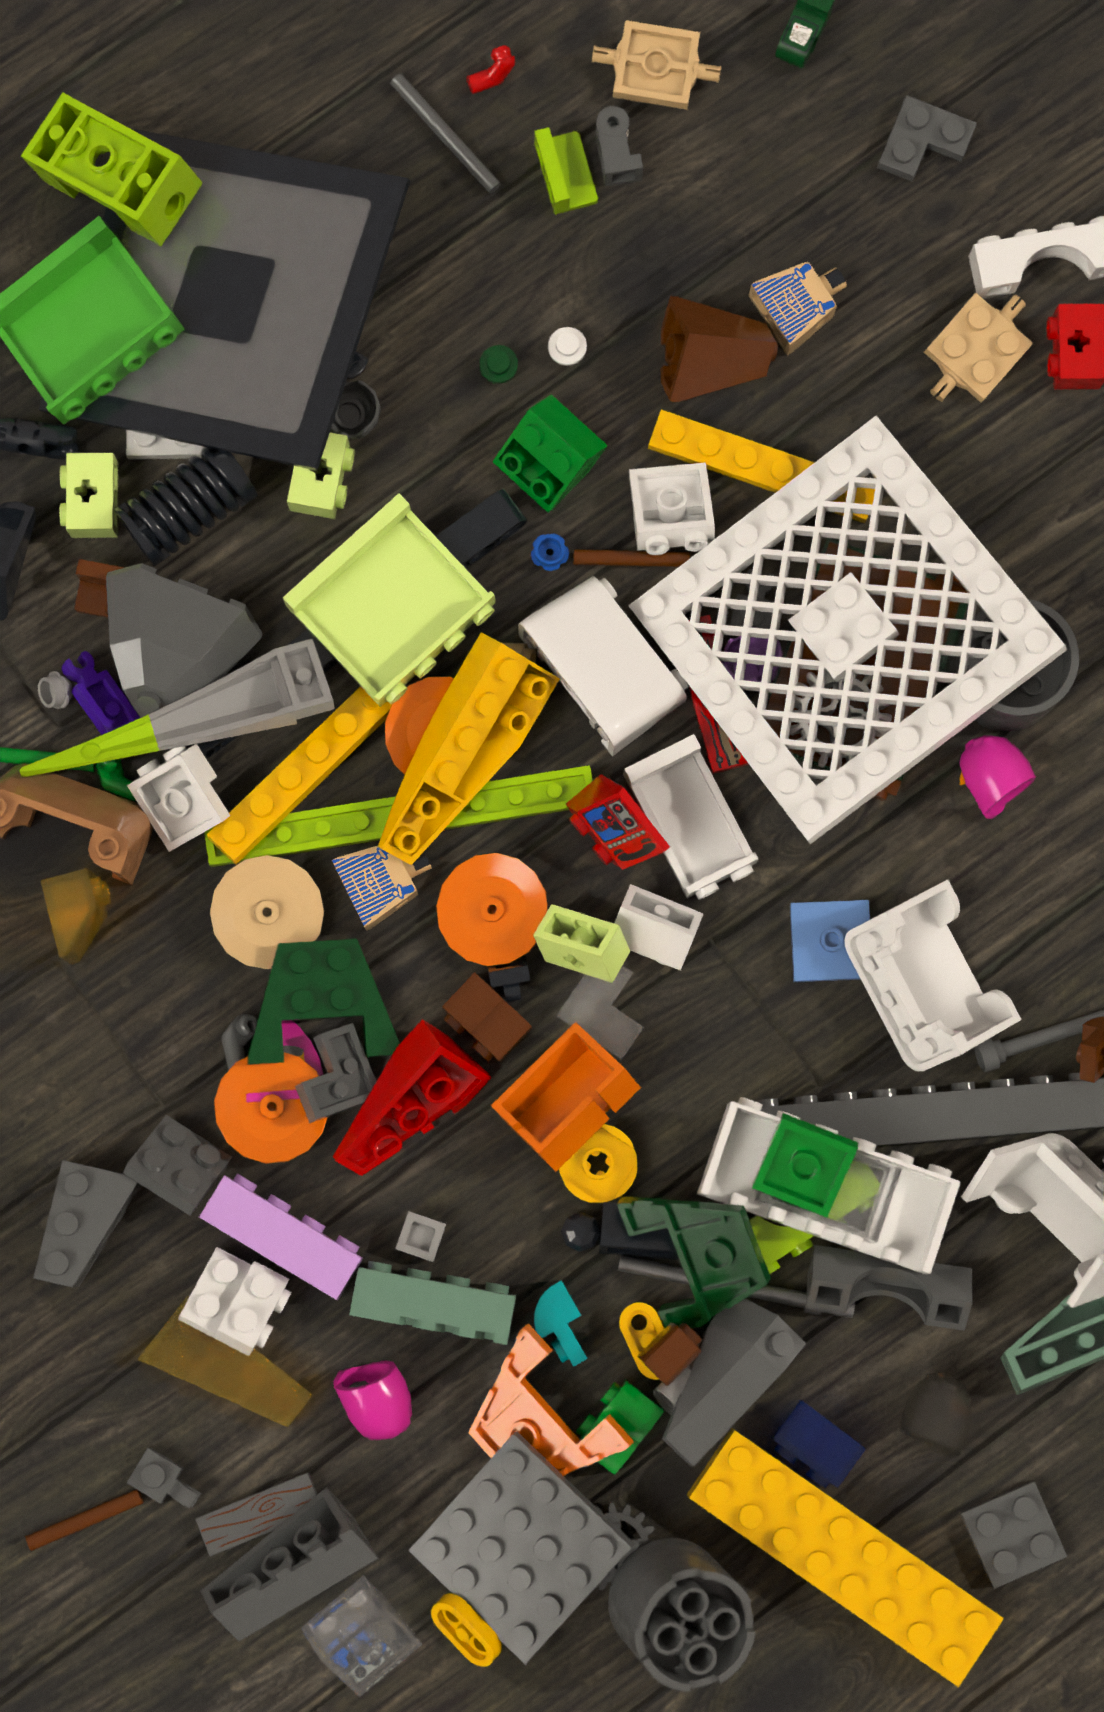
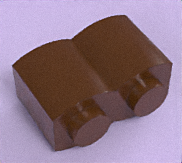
[442,972,532,1063]
[637,1322,702,1387]

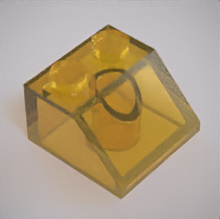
[41,868,111,965]

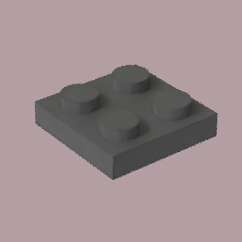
[123,1115,232,1216]
[959,1481,1067,1589]

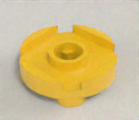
[559,1124,637,1203]

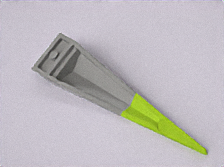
[19,639,334,777]

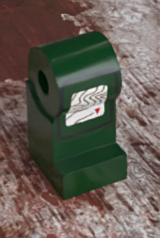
[775,0,834,69]

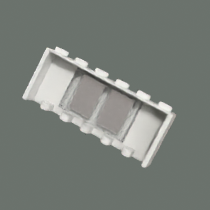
[697,1097,961,1274]

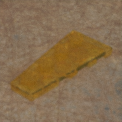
[137,1296,314,1427]

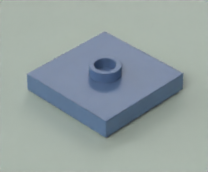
[789,900,870,982]

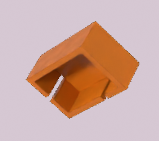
[491,1022,641,1172]

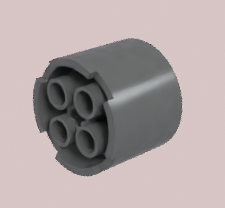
[947,599,1079,732]
[608,1538,755,1692]

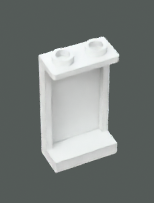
[623,734,758,900]

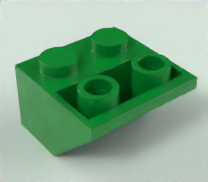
[492,394,608,513]

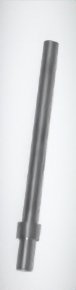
[618,1255,855,1318]

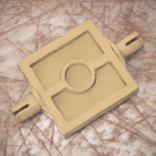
[592,20,721,109]
[924,293,1033,402]

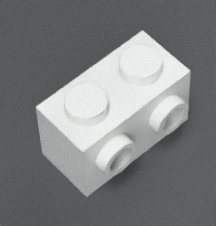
[614,884,703,971]

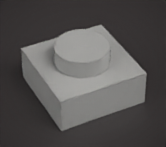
[396,1211,446,1262]

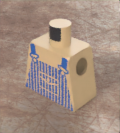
[749,262,846,355]
[332,846,432,931]

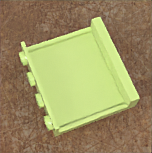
[283,493,495,707]

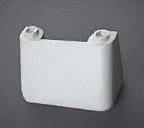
[518,576,688,757]
[844,880,1021,1072]

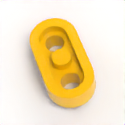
[619,1302,664,1380]
[431,1593,502,1667]

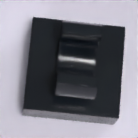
[488,956,530,1002]

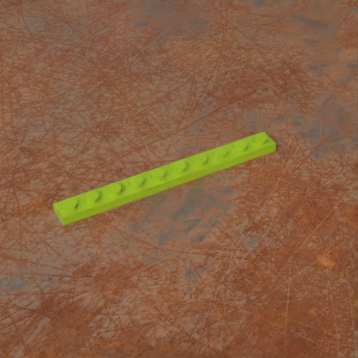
[204,765,593,867]

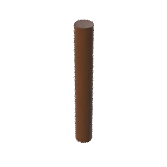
[574,549,690,567]
[26,1489,144,1551]

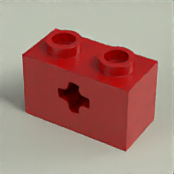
[1046,304,1104,389]

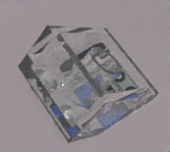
[301,1575,422,1697]

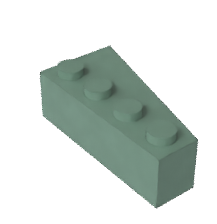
[349,1261,516,1345]

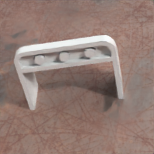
[961,1133,1104,1308]

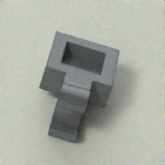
[127,1447,201,1508]

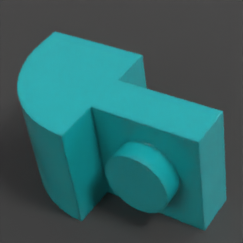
[534,1280,587,1367]

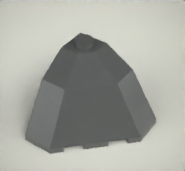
[106,563,263,718]

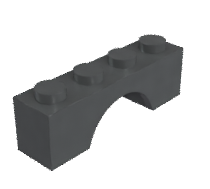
[806,1245,972,1331]

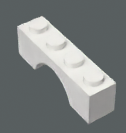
[969,216,1104,299]

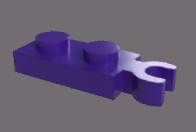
[61,651,140,735]

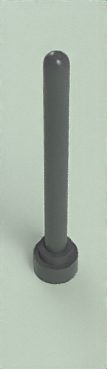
[974,1010,1104,1073]

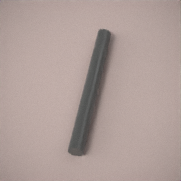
[390,73,501,194]

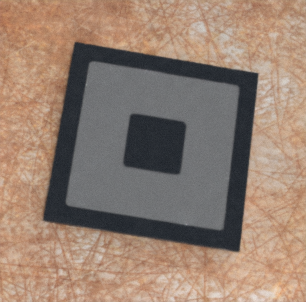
[38,129,410,471]

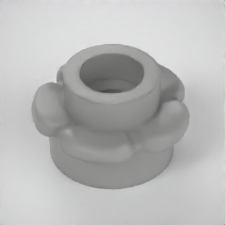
[38,671,73,709]

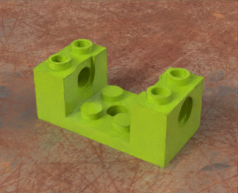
[21,93,203,247]

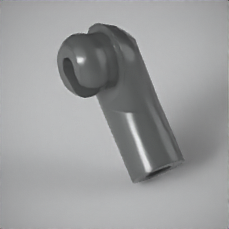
[222,1014,257,1071]

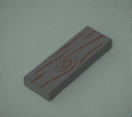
[195,1472,317,1556]

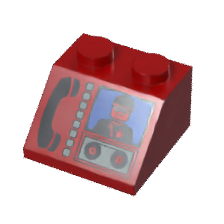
[565,774,670,870]

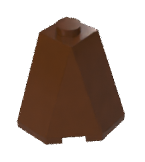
[661,296,778,402]

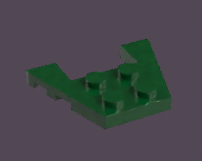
[247,939,400,1065]
[617,1197,771,1329]

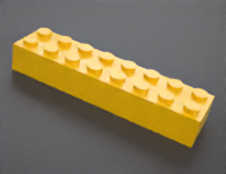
[687,1428,1004,1687]

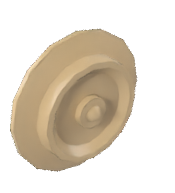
[210,855,324,969]

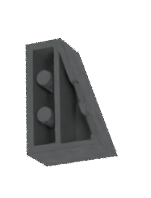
[33,1160,142,1287]

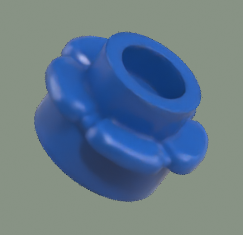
[531,533,569,571]

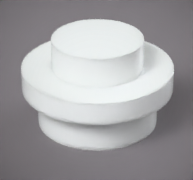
[548,327,587,366]

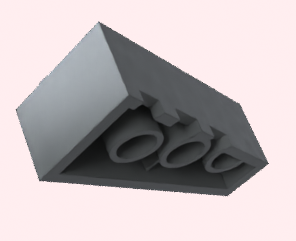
[201,1487,378,1641]

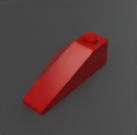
[333,1019,491,1176]

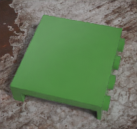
[0,216,185,424]

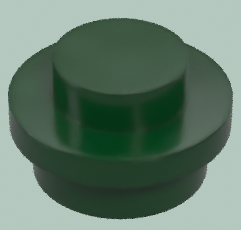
[480,345,518,384]

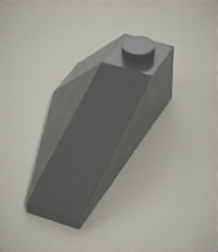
[662,1298,806,1467]

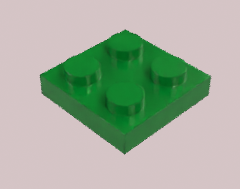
[752,1113,858,1218]

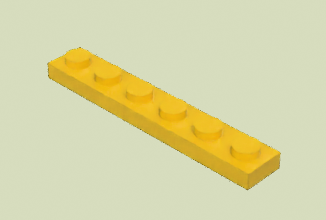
[648,410,875,523]
[207,686,392,865]

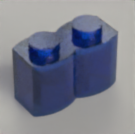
[771,1399,866,1489]

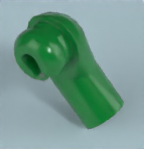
[96,759,137,802]

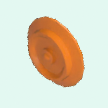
[385,677,454,775]
[436,853,548,966]
[214,1052,327,1164]

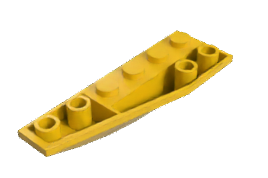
[378,632,560,865]

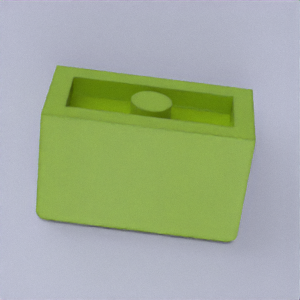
[534,127,598,215]

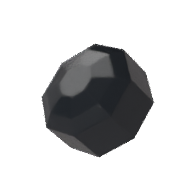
[561,1212,601,1252]

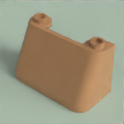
[0,764,153,885]

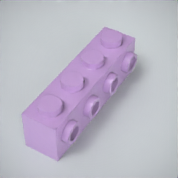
[199,1173,363,1300]

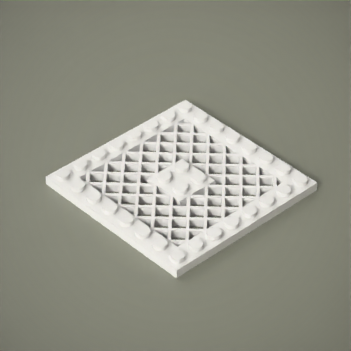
[629,416,1067,844]

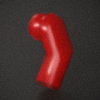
[466,45,515,94]

